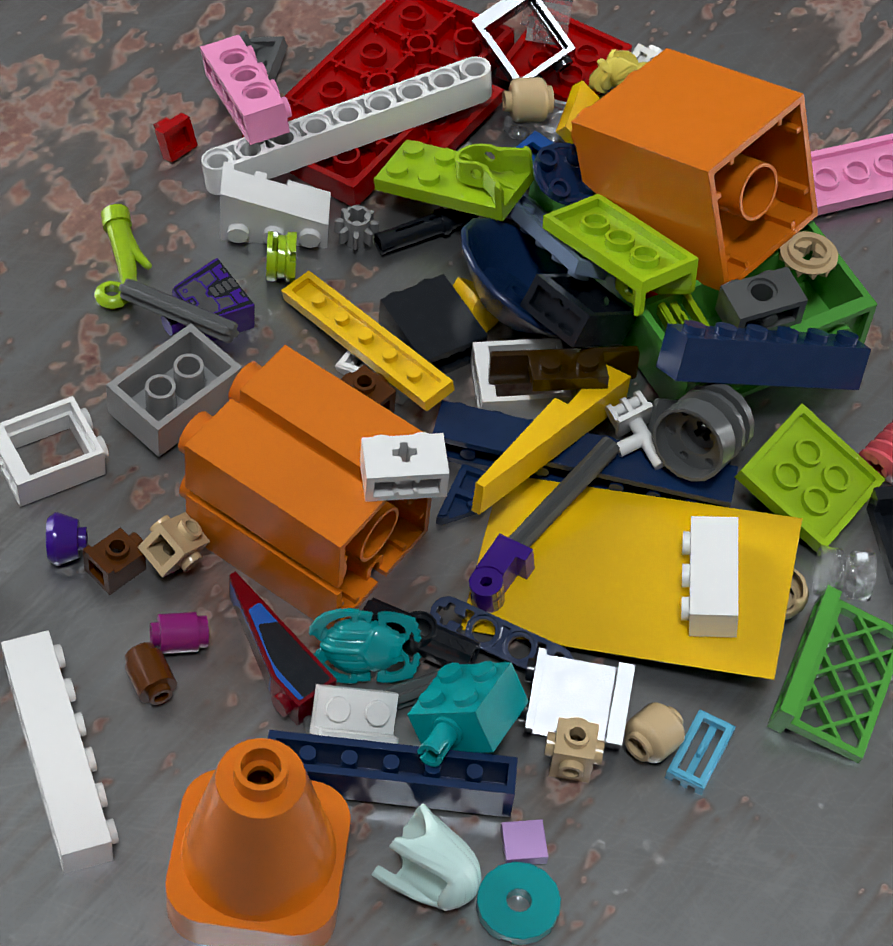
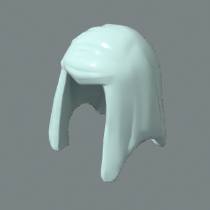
[371,803,482,911]

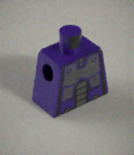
[161,258,255,341]

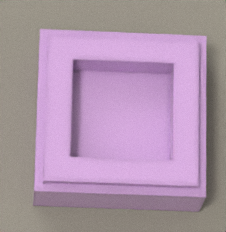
[500,819,548,865]

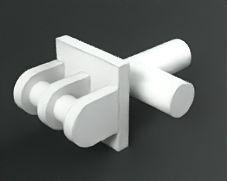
[605,390,665,470]

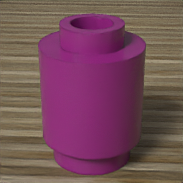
[149,612,209,654]

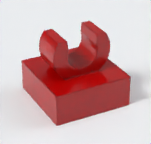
[153,113,198,163]

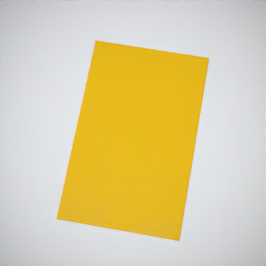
[461,478,803,680]

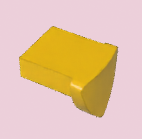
[453,277,499,332]

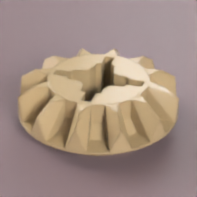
[779,231,838,280]

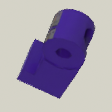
[469,533,535,613]

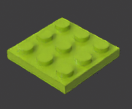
[735,403,886,555]

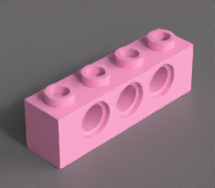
[200,35,292,145]

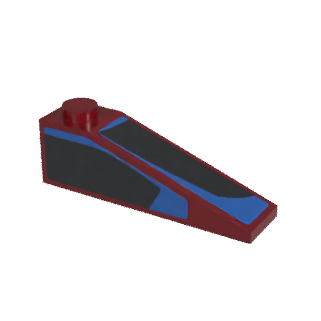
[229,571,337,726]

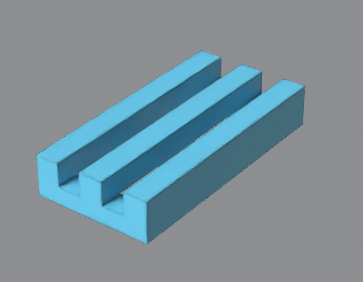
[665,709,736,796]

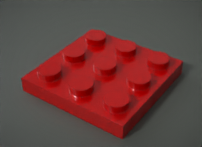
[496,7,633,108]

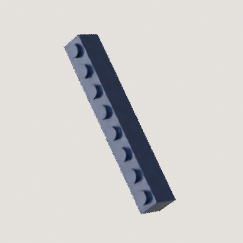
[433,400,738,507]

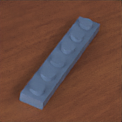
[506,193,607,281]

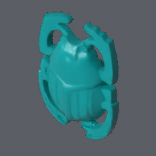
[309,608,422,684]

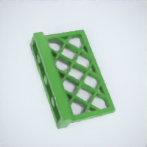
[767,585,893,763]

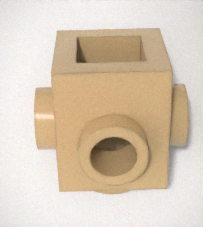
[138,512,210,577]
[544,717,605,783]

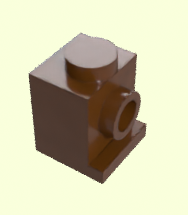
[83,527,146,595]

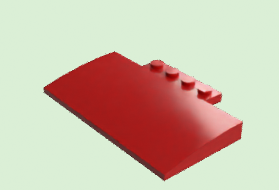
[242,0,515,206]

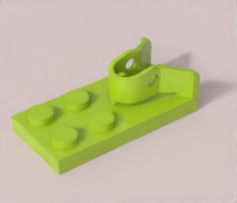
[374,139,534,221]
[542,194,699,316]

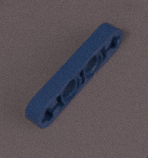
[430,596,573,671]

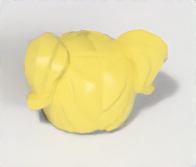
[589,49,647,94]

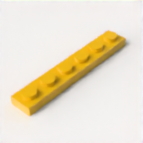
[281,270,455,412]

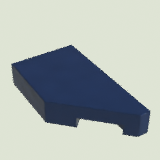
[436,463,486,525]

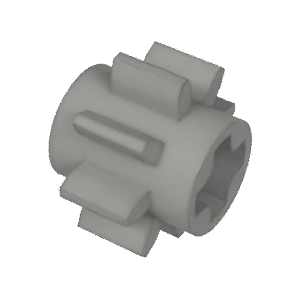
[334,205,379,250]

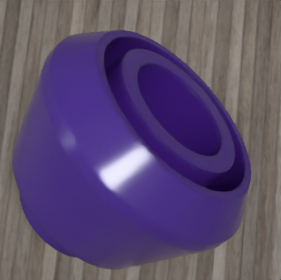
[46,512,88,566]

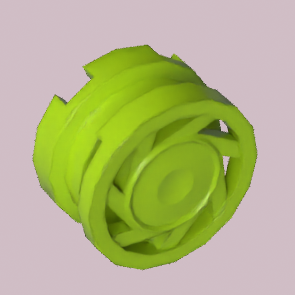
[266,231,297,282]

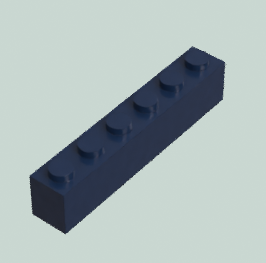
[656,320,871,390]
[267,730,518,817]

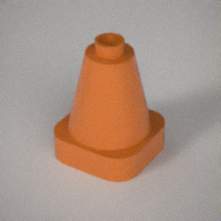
[166,738,351,946]

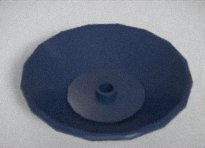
[461,218,569,339]

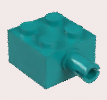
[407,661,529,767]

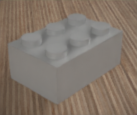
[106,323,243,457]

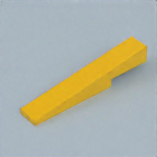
[471,364,631,515]

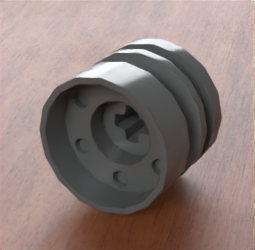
[652,382,755,481]

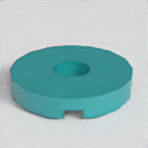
[476,862,561,946]

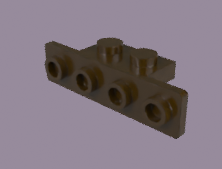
[488,346,640,391]

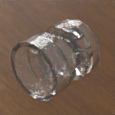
[813,545,877,602]

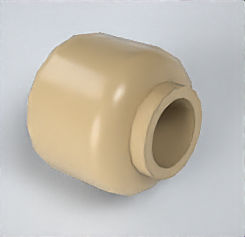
[502,77,554,123]
[625,702,685,763]

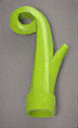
[94,204,152,310]

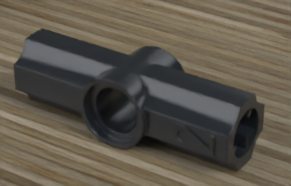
[362,597,481,666]

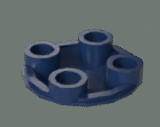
[533,142,596,206]

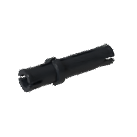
[374,207,479,255]

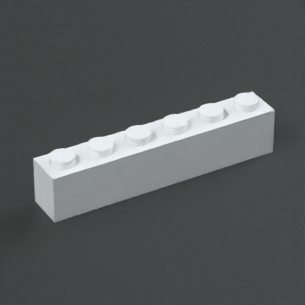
[1,630,119,874]

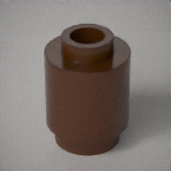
[125,642,177,705]

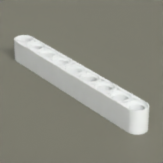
[201,57,492,195]

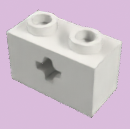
[360,432,450,502]

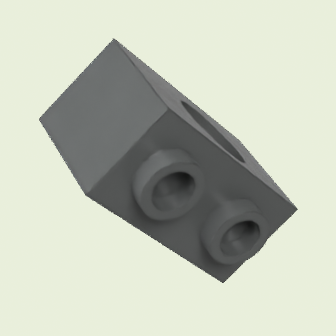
[715,267,808,330]

